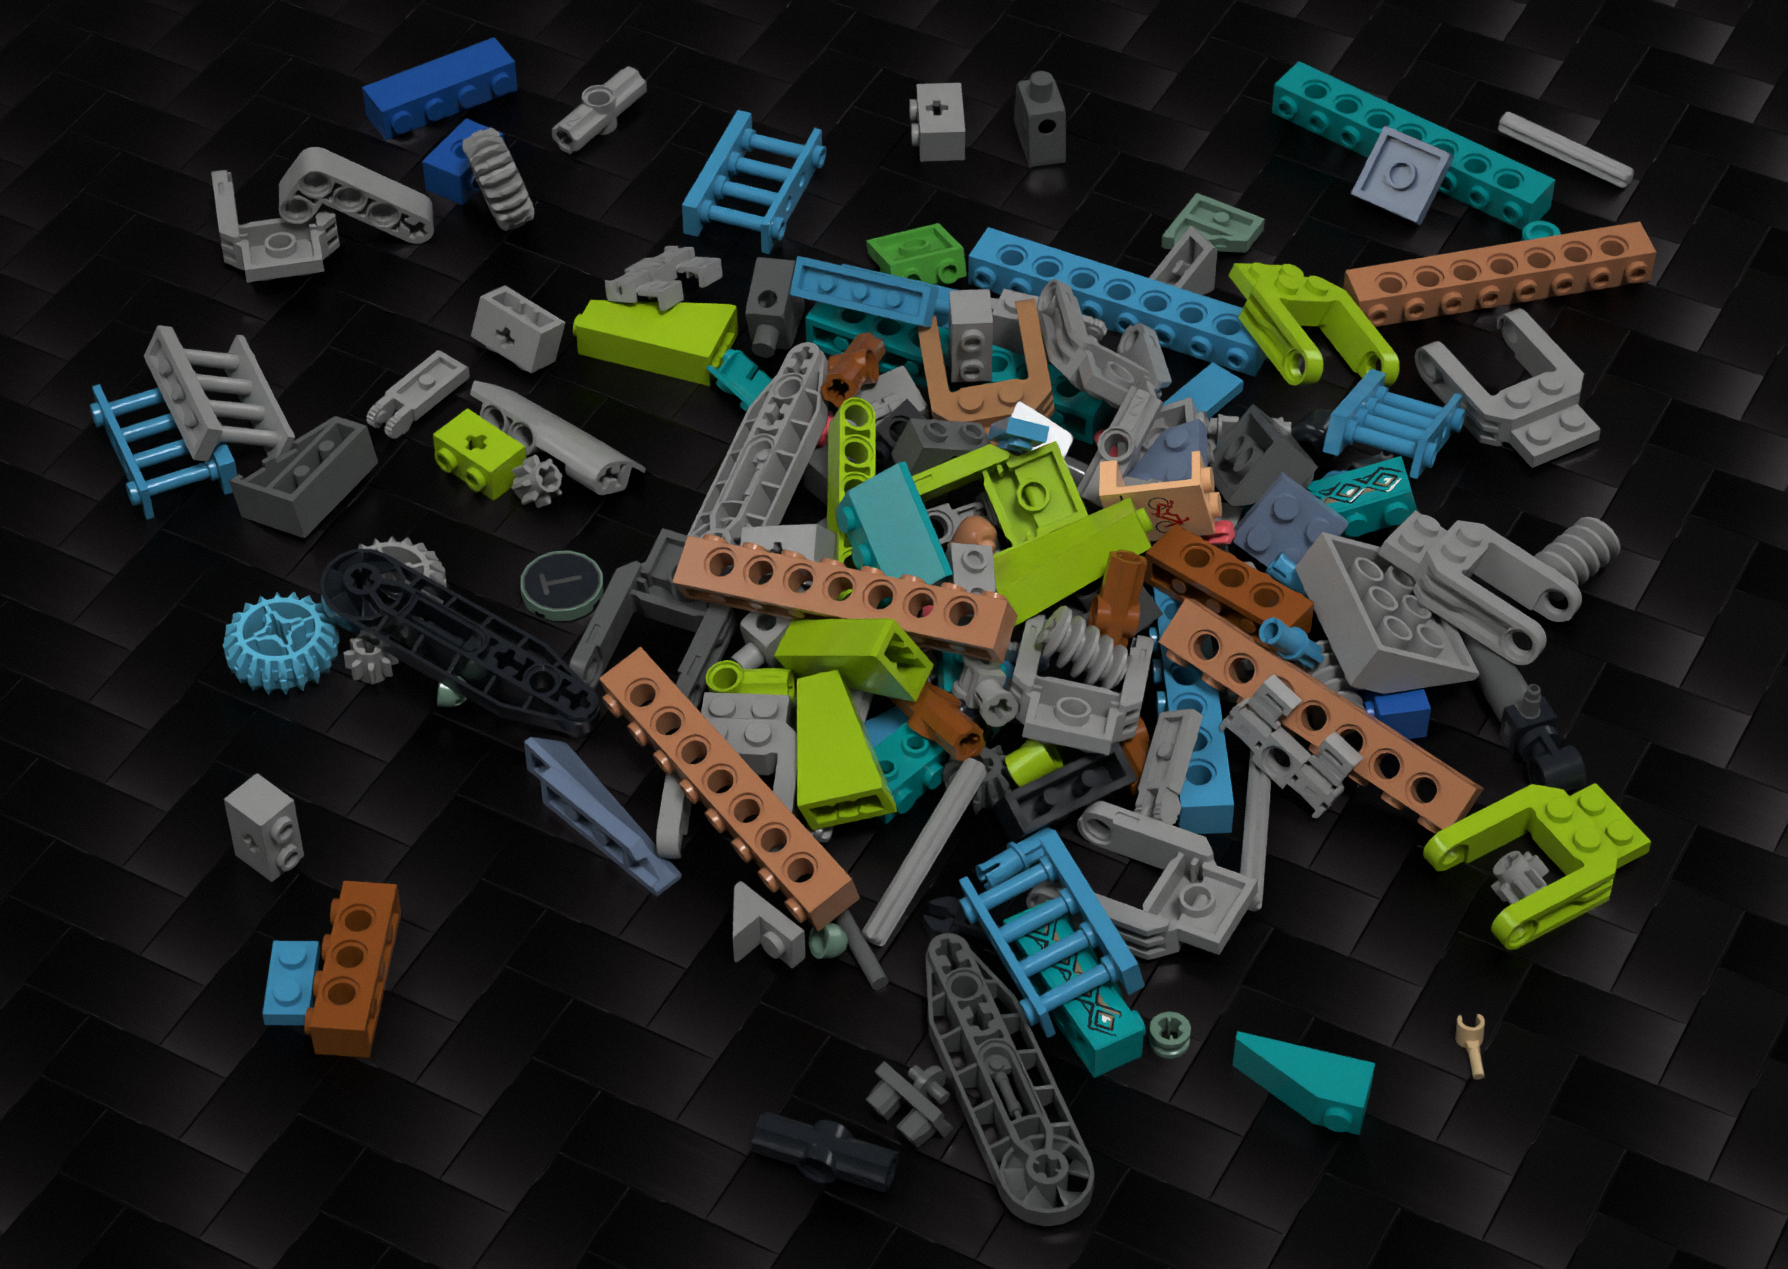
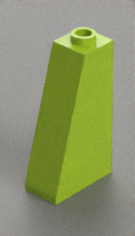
[573,300,738,386]
[993,497,1154,626]
[774,618,934,702]
[797,669,896,830]

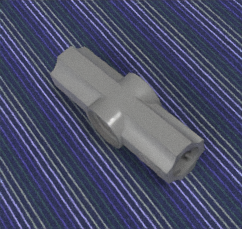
[552,66,647,154]
[1077,387,1164,511]

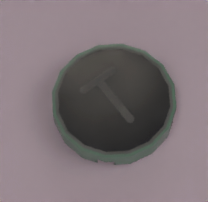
[521,551,604,621]

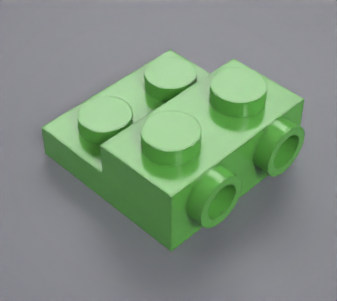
[866,223,967,286]

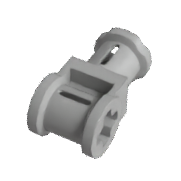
[951,656,1019,727]

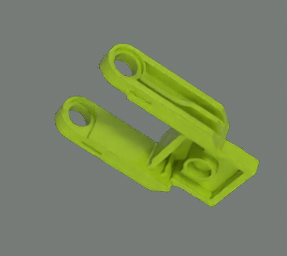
[1228,262,1399,387]
[912,441,1088,558]
[1423,783,1651,950]

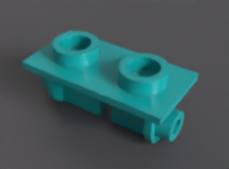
[706,349,772,412]

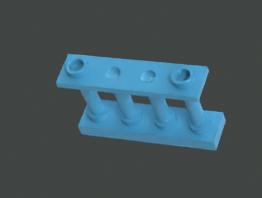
[682,110,826,254]
[789,256,956,329]
[1322,369,1466,479]
[89,384,237,520]
[959,830,1145,1038]

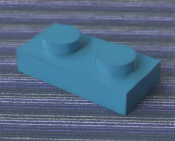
[987,417,1049,454]
[263,941,321,1025]

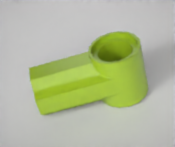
[706,660,796,704]
[1005,738,1065,787]

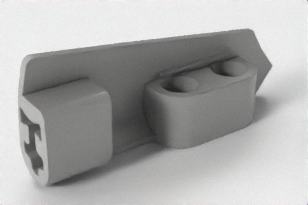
[470,380,646,495]

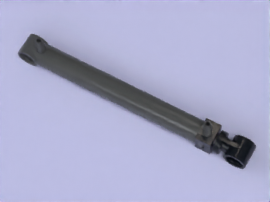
[1346,450,1586,792]

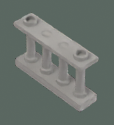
[144,325,295,461]

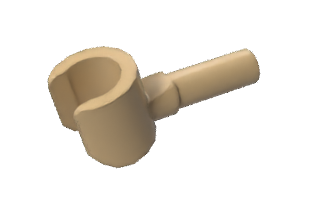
[1455,1014,1485,1080]

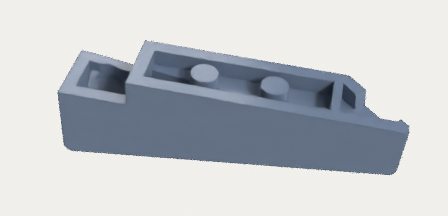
[524,737,681,897]

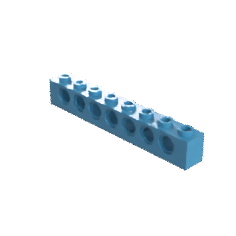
[968,227,1267,377]
[1143,549,1234,834]

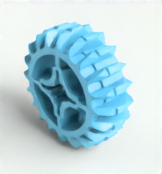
[223,592,340,695]

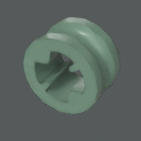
[1149,1011,1191,1059]

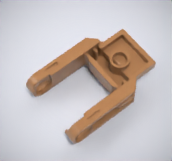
[917,298,1055,446]

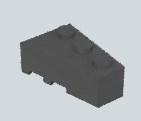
[229,416,378,538]

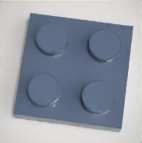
[1351,125,1454,226]
[1232,472,1348,567]

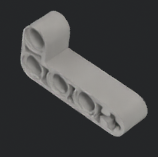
[279,147,434,244]

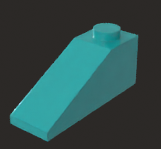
[1233,1031,1375,1135]

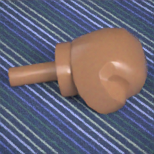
[947,515,997,554]

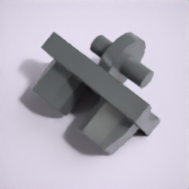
[866,1061,954,1148]

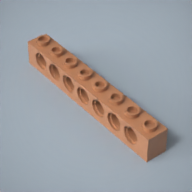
[1343,222,1656,327]
[672,534,1017,664]
[1158,598,1484,834]
[599,647,860,932]

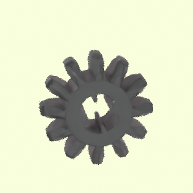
[943,744,1017,816]

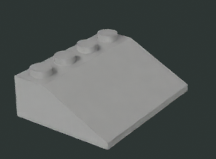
[1295,532,1479,694]

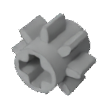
[511,455,563,508]
[344,635,399,684]
[1491,851,1549,905]

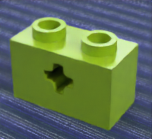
[433,408,526,501]

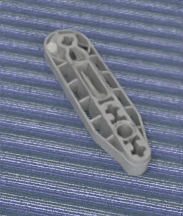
[687,342,829,546]

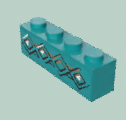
[1242,456,1418,564]
[1003,900,1146,1078]

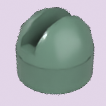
[437,676,466,708]
[809,923,848,959]

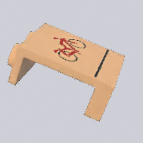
[1099,451,1222,541]

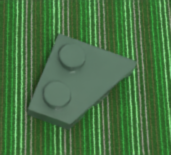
[1162,193,1264,253]

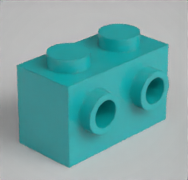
[874,722,946,824]

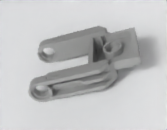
[211,170,340,282]
[1036,279,1172,409]
[1415,308,1601,468]
[1378,510,1582,665]
[1010,614,1155,755]
[656,692,800,859]
[1026,801,1258,960]

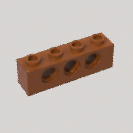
[1144,524,1314,654]
[304,881,401,1058]

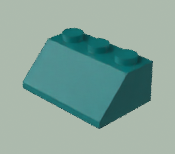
[836,461,953,611]

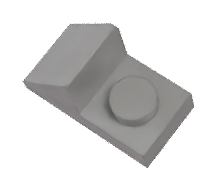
[733,881,805,968]

